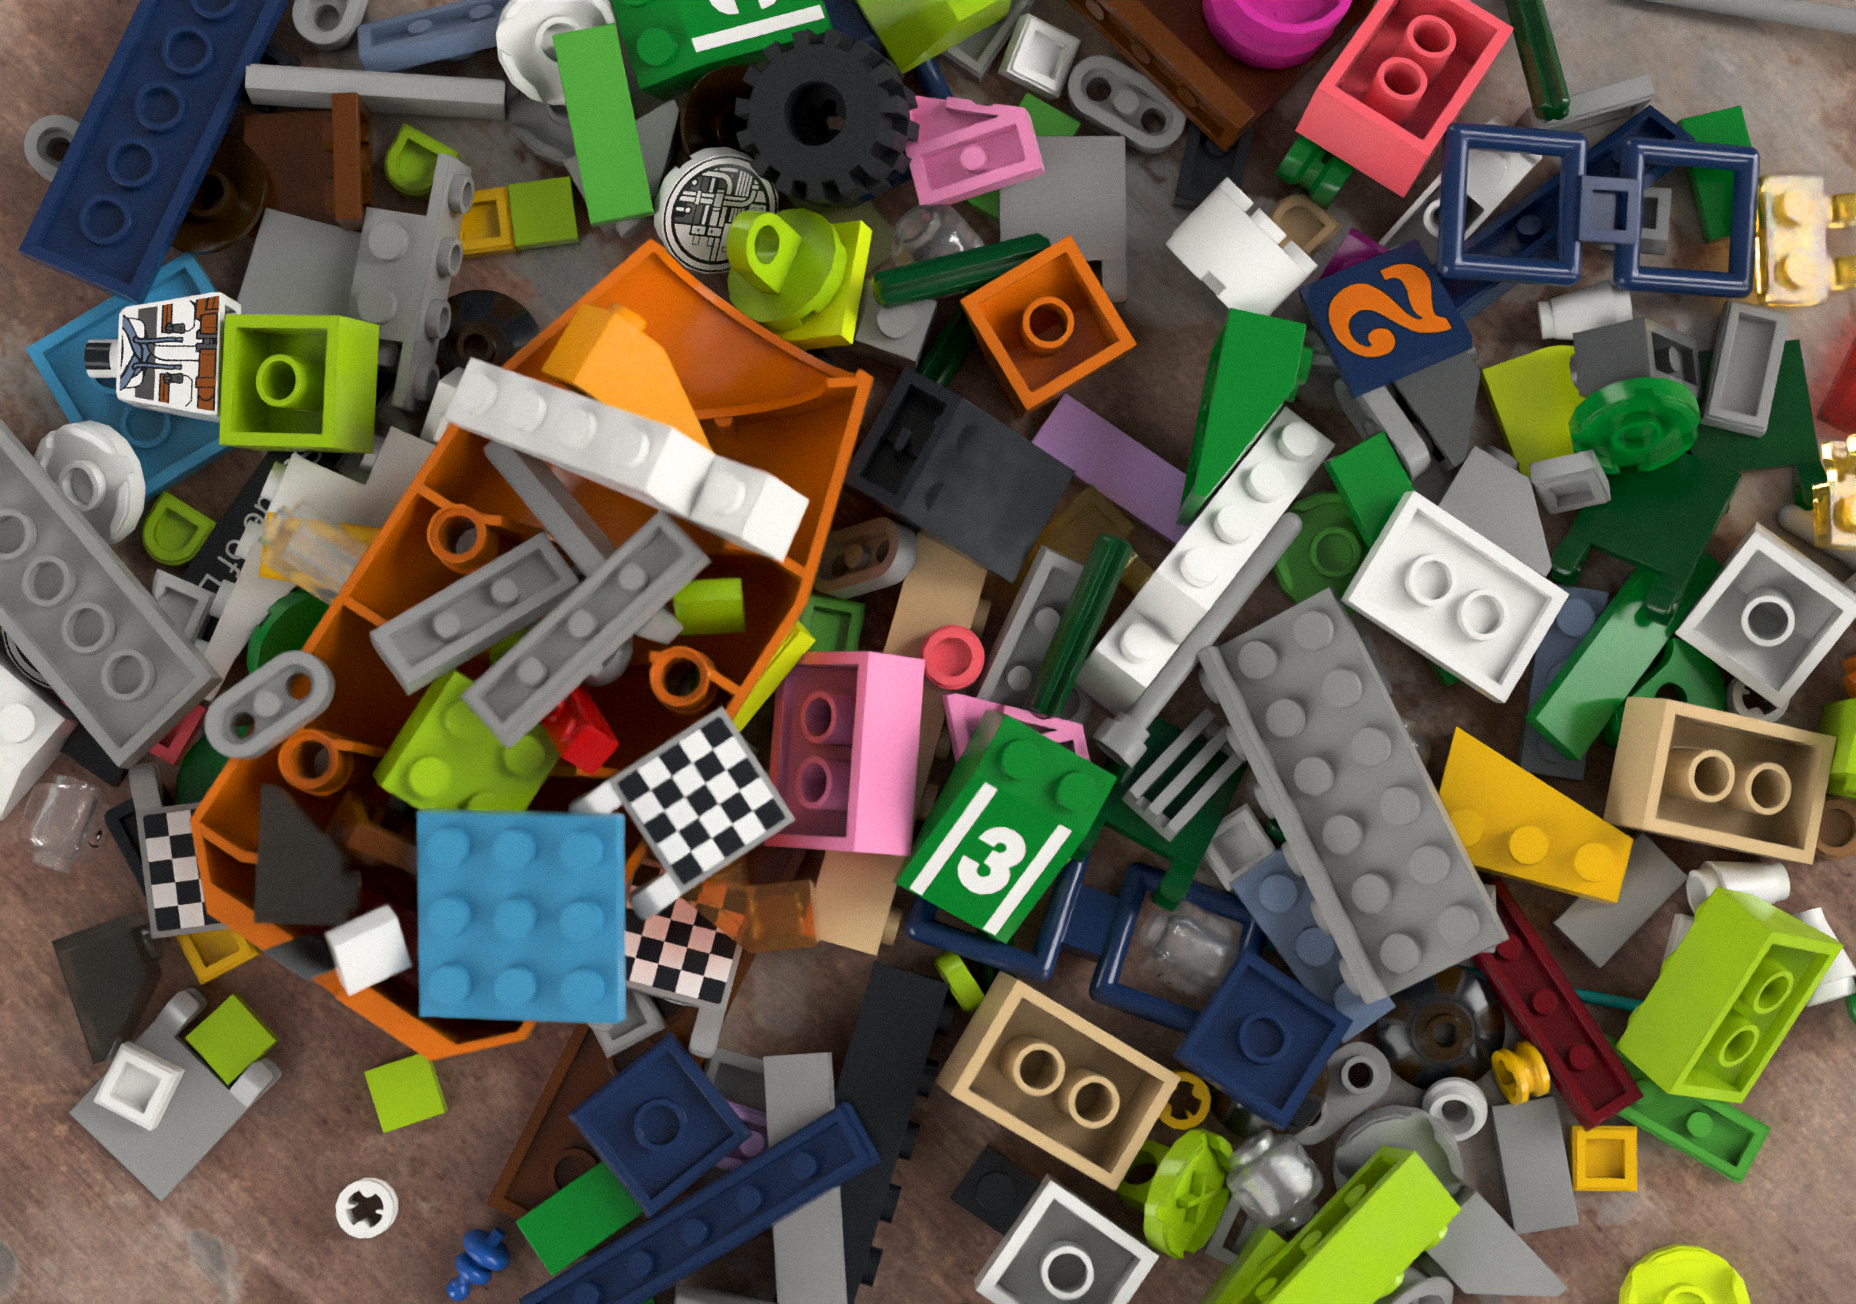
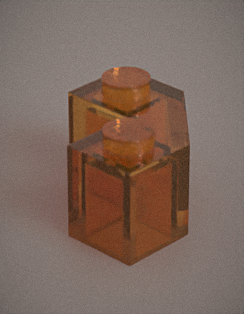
[680,853,821,954]

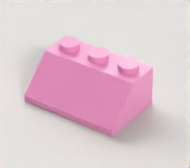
[764,651,925,856]

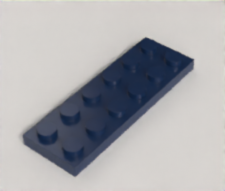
[18,0,289,305]

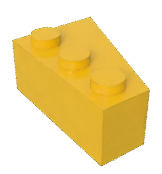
[1438,726,1634,905]

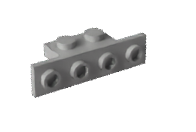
[346,153,474,416]

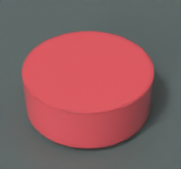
[920,625,985,691]

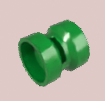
[1274,134,1355,210]

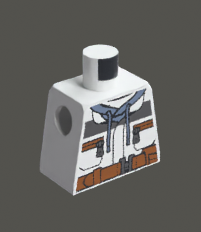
[84,292,241,423]

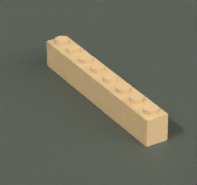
[802,533,998,956]

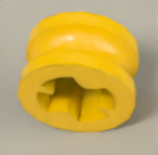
[1491,1040,1550,1106]
[1158,1069,1211,1130]

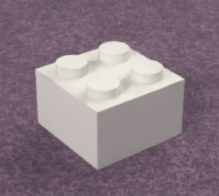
[974,1173,1159,1304]

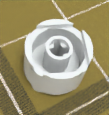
[1165,177,1318,316]

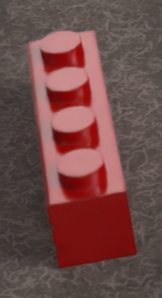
[541,682,619,776]

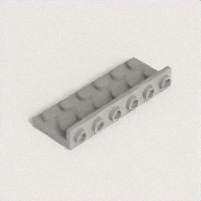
[1197,587,1510,1005]

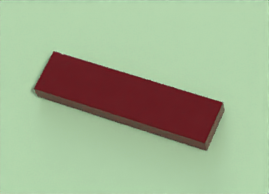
[1472,876,1644,1132]

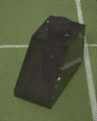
[254,784,361,926]
[52,914,164,1064]

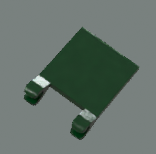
[1688,339,1831,515]
[1551,453,1742,626]
[1070,716,1248,912]

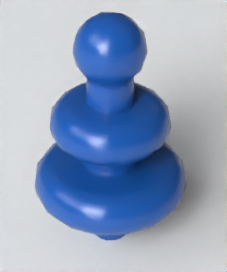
[446,1227,511,1302]

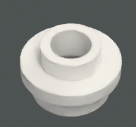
[1422,1077,1487,1141]

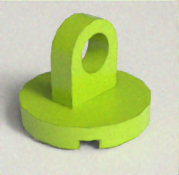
[726,208,847,332]
[1116,1128,1235,1260]

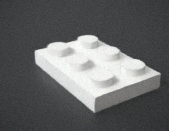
[1340,491,1569,703]

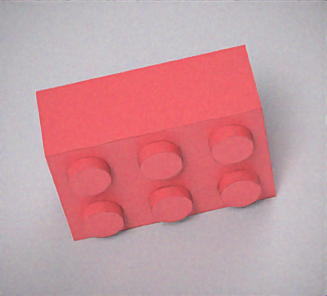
[1295,0,1514,198]

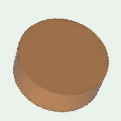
[1814,796,1856,860]

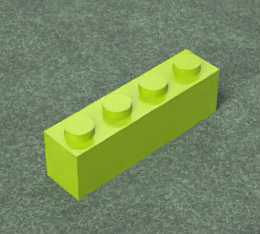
[1230,1145,1462,1304]

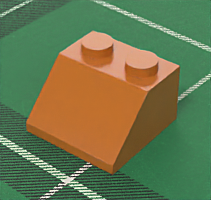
[960,235,1137,419]

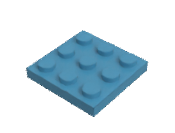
[26,253,237,504]
[417,809,626,1024]

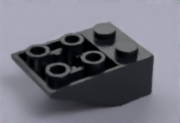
[842,366,1075,584]

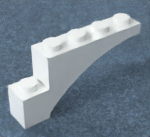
[443,358,810,562]
[1074,406,1335,716]
[194,426,436,702]

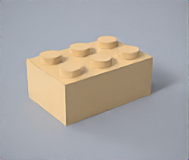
[1603,696,1837,865]
[934,970,1181,1192]

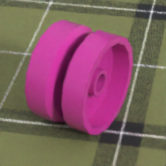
[1202,0,1352,70]

